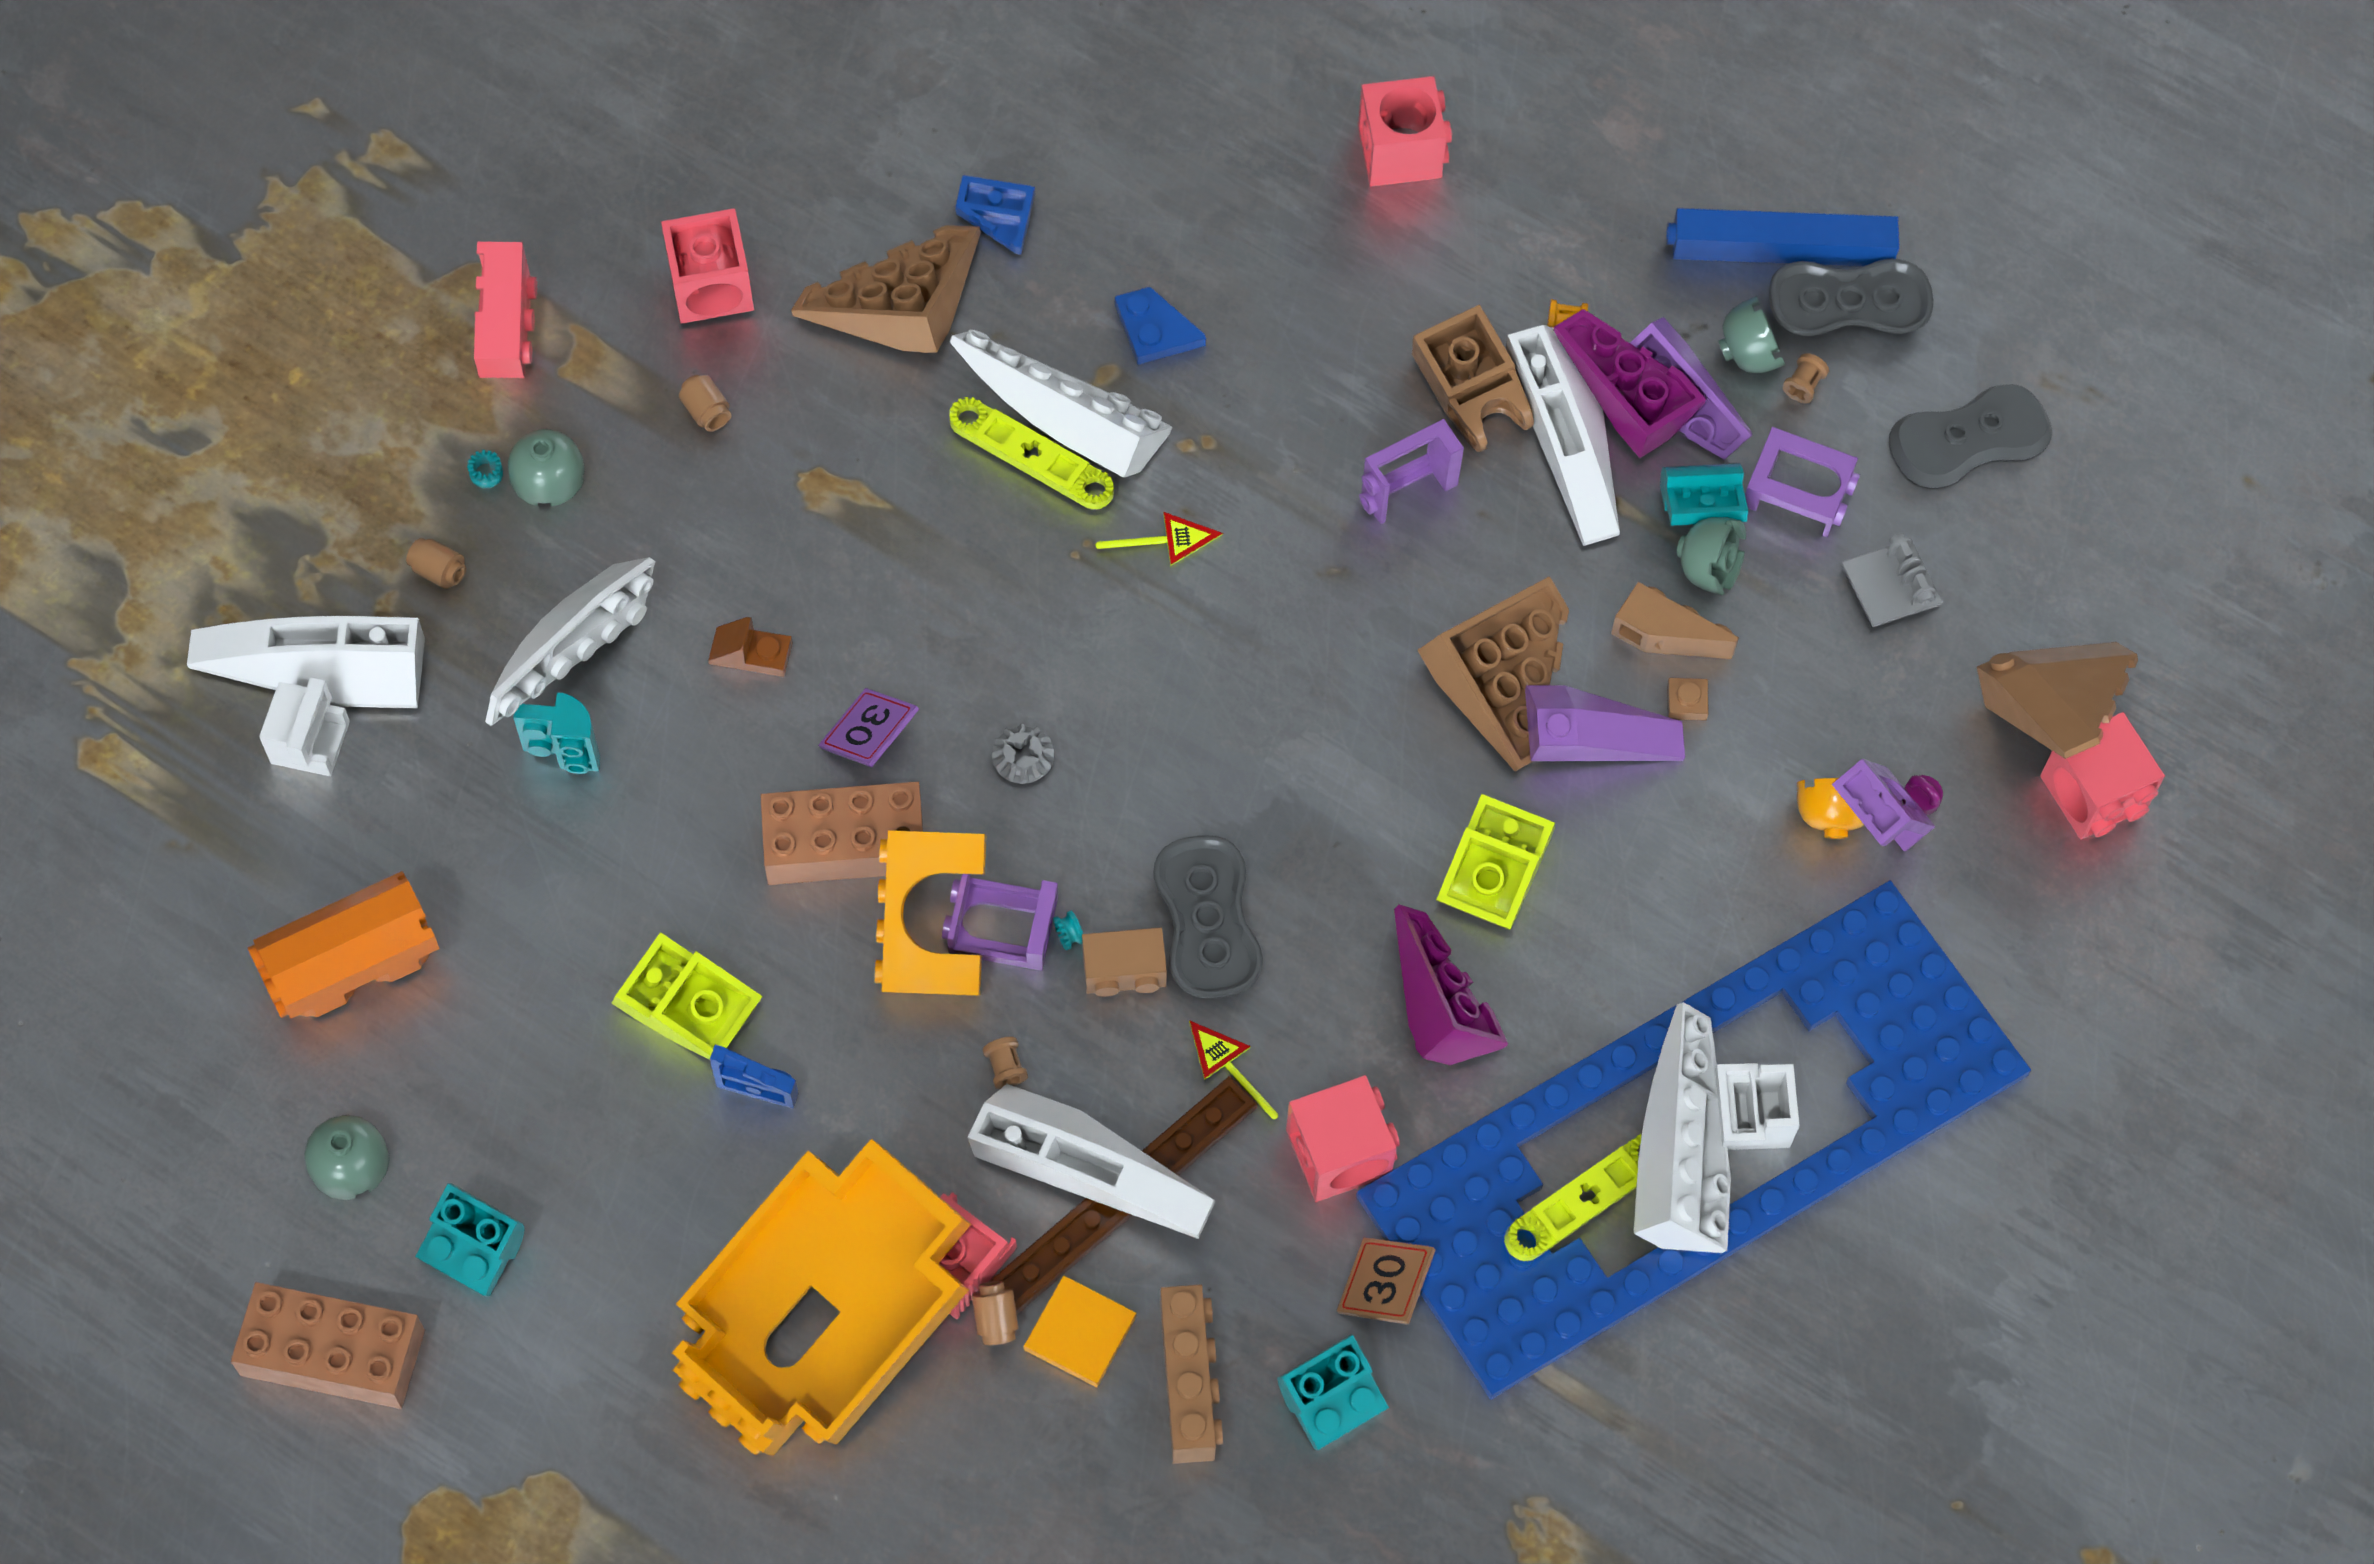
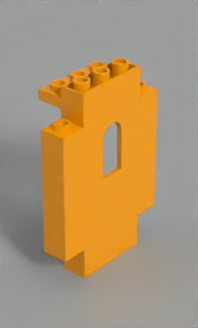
[672,1139,972,1456]

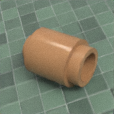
[679,375,731,432]
[406,538,466,589]
[972,1281,1019,1345]

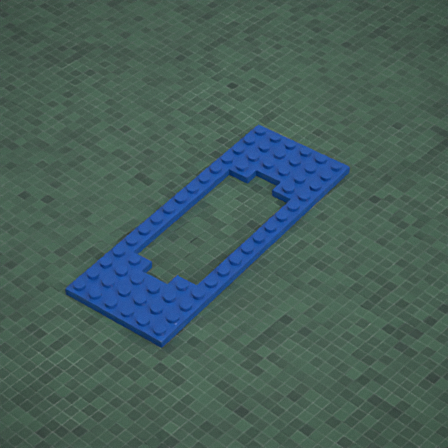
[1356,880,2031,1400]

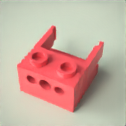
[939,1192,1017,1320]

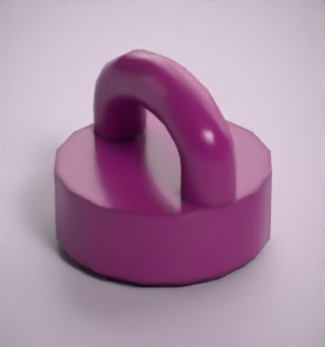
[1902,775,1943,816]

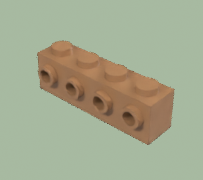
[1160,1284,1223,1464]

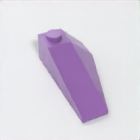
[1630,317,1753,460]
[1525,685,1685,761]

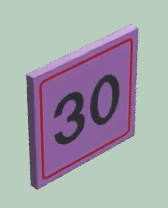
[818,688,919,767]

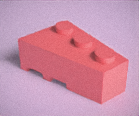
[474,242,537,378]

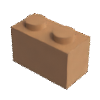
[1082,927,1167,997]

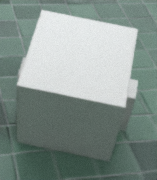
[259,677,350,777]
[1715,1063,1800,1150]

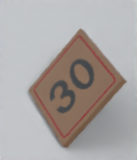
[1337,1237,1435,1324]

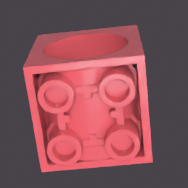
[1358,76,1452,187]
[661,208,754,324]
[2040,712,2165,840]
[1286,1075,1400,1203]

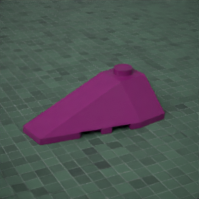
[1553,309,1706,458]
[1394,904,1508,1065]

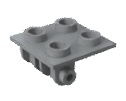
[1841,533,1943,628]

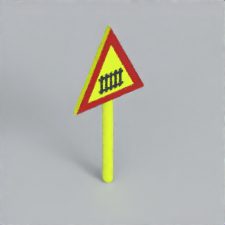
[1095,512,1223,566]
[1189,1020,1278,1119]

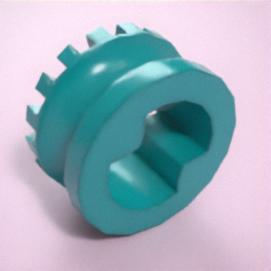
[467,450,504,488]
[1052,910,1083,950]

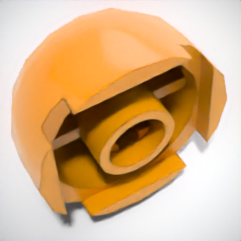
[1797,778,1864,839]

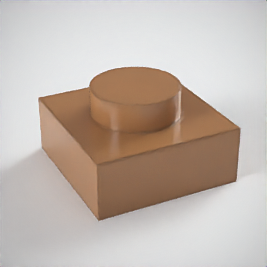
[1667,678,1708,721]

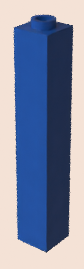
[1666,208,1899,266]

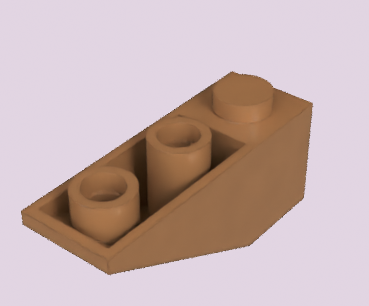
[1611,582,1739,659]

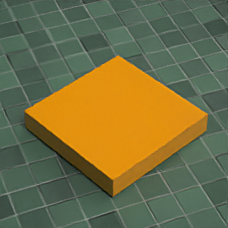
[1024,1275,1137,1388]

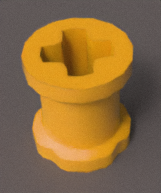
[1547,299,1588,328]

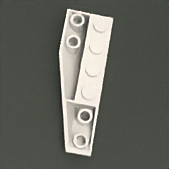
[1506,325,1620,546]
[950,330,1172,478]
[485,557,655,726]
[187,616,425,708]
[1634,1002,1731,1253]
[967,1084,1215,1239]

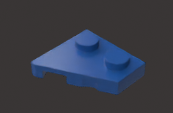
[955,175,1035,255]
[1114,287,1206,365]
[710,1044,798,1109]

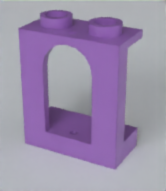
[1359,419,1464,524]
[1745,427,1860,538]
[1832,759,1935,852]
[942,874,1058,971]

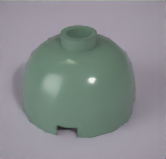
[1718,296,1785,374]
[508,429,585,506]
[1677,517,1746,595]
[304,1115,390,1200]

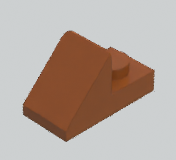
[708,617,793,677]

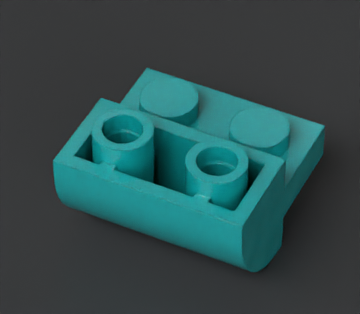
[1660,463,1748,526]
[513,692,600,774]
[415,1183,525,1296]
[1278,1335,1389,1450]

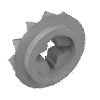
[992,723,1054,784]

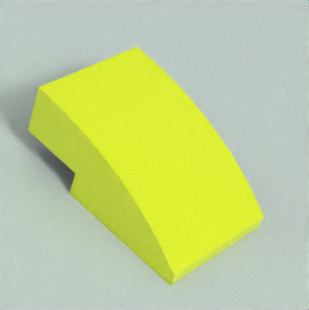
[1436,794,1555,930]
[611,932,763,1059]

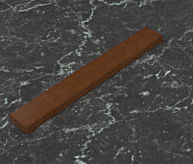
[989,1076,1257,1314]

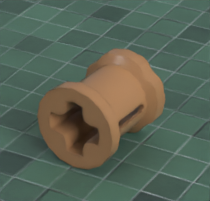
[1783,353,1829,404]
[982,1037,1028,1089]

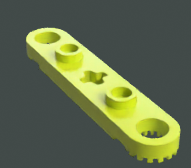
[949,397,1114,509]
[1504,1134,1642,1261]

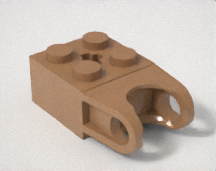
[1412,304,1534,452]

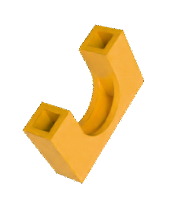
[875,830,987,996]

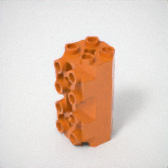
[247,871,440,1019]

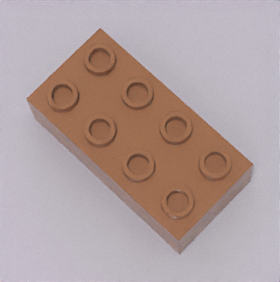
[760,782,923,885]
[231,1282,425,1409]

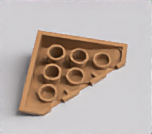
[791,225,981,353]
[1418,576,1569,772]
[1977,642,2138,759]

